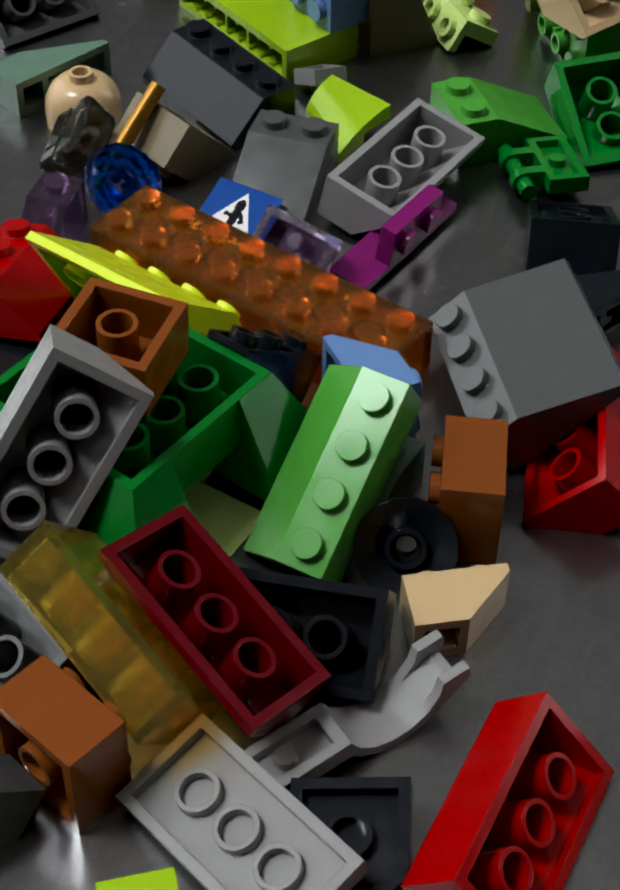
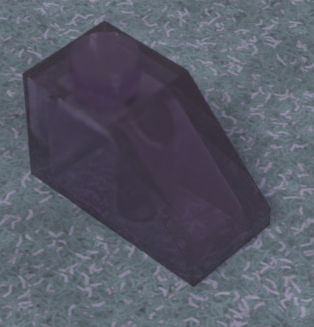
[22,171,89,240]
[249,203,344,282]

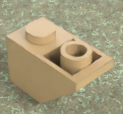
[399,562,510,656]

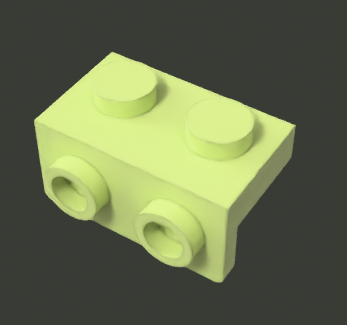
[423,0,500,53]

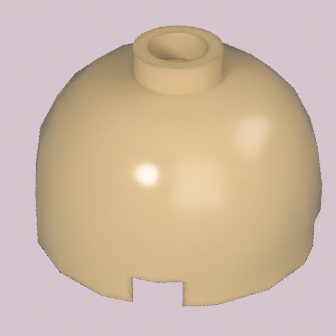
[44,65,124,141]

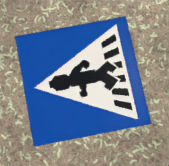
[184,177,284,257]

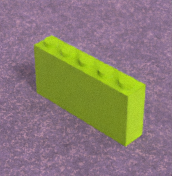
[179,0,359,83]

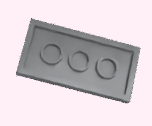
[115,713,370,890]

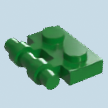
[497,135,590,200]

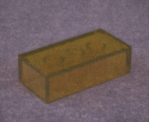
[0,520,223,745]

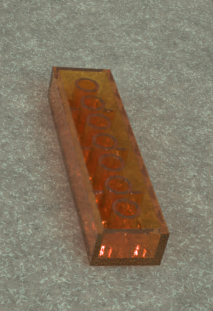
[88,185,433,385]

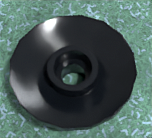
[354,497,459,600]

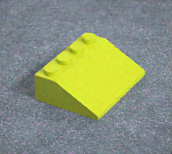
[25,230,243,338]

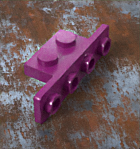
[329,184,457,295]

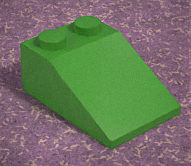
[430,76,569,166]

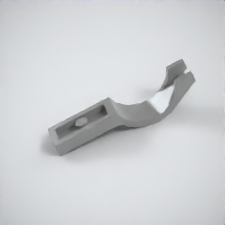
[244,629,471,792]

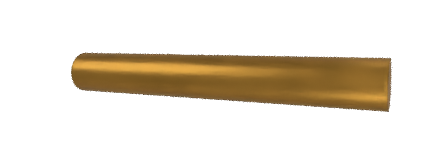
[87,81,166,195]

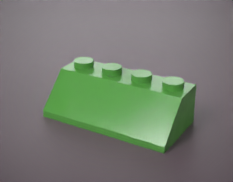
[243,364,423,582]

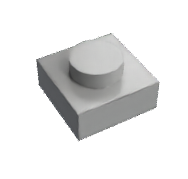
[293,64,347,92]

